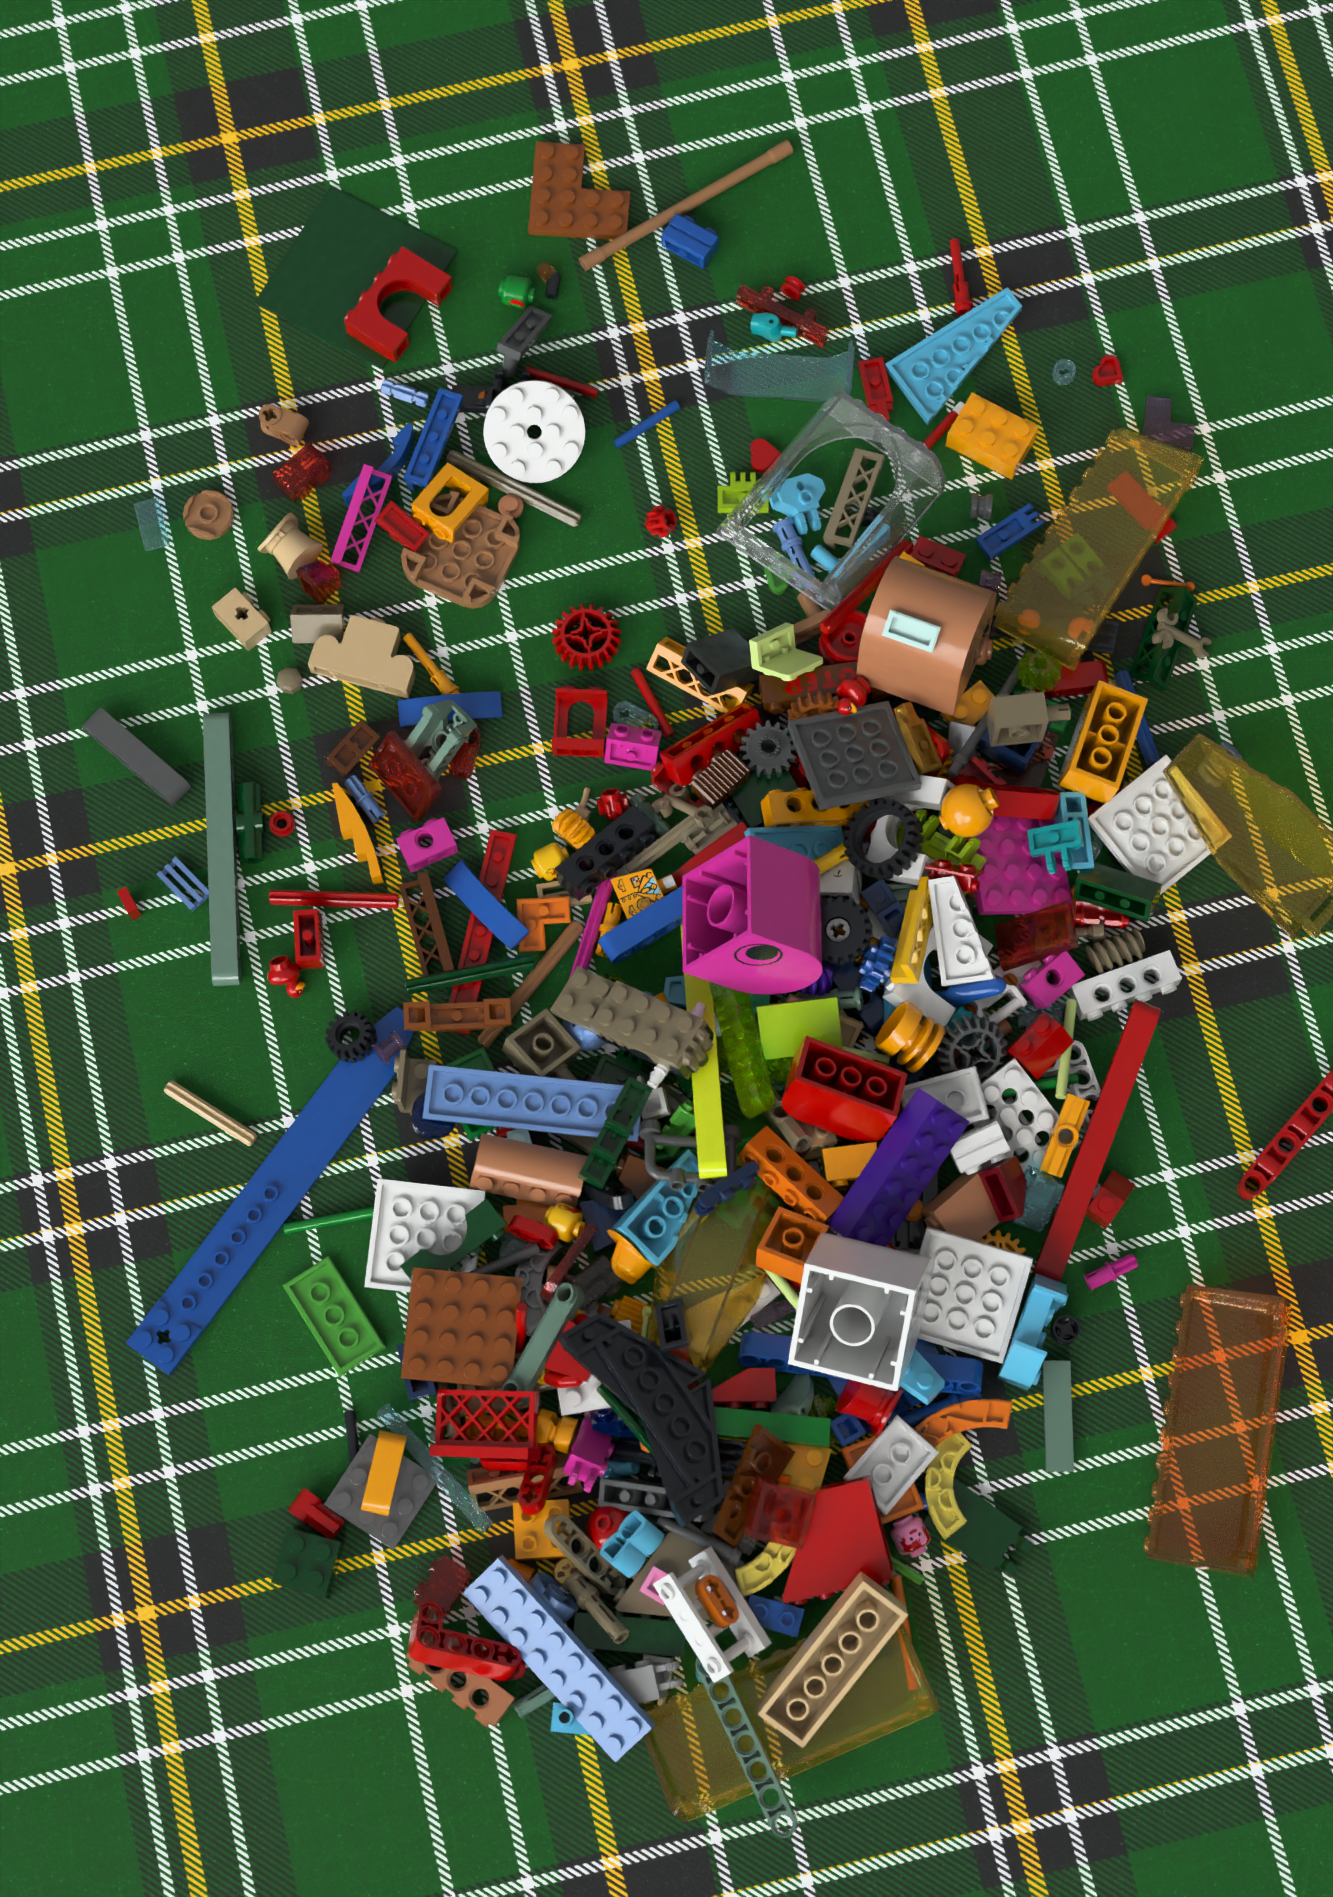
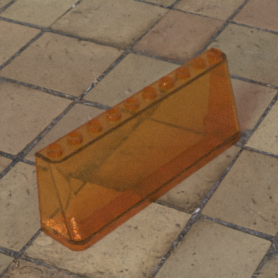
[1144,1284,1291,1579]

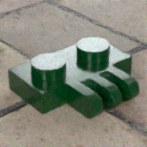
[592,1049,650,1086]

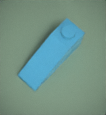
[1055,792,1094,869]

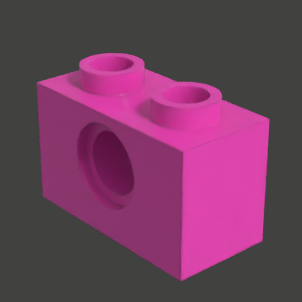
[396,817,458,873]
[1018,950,1085,1010]

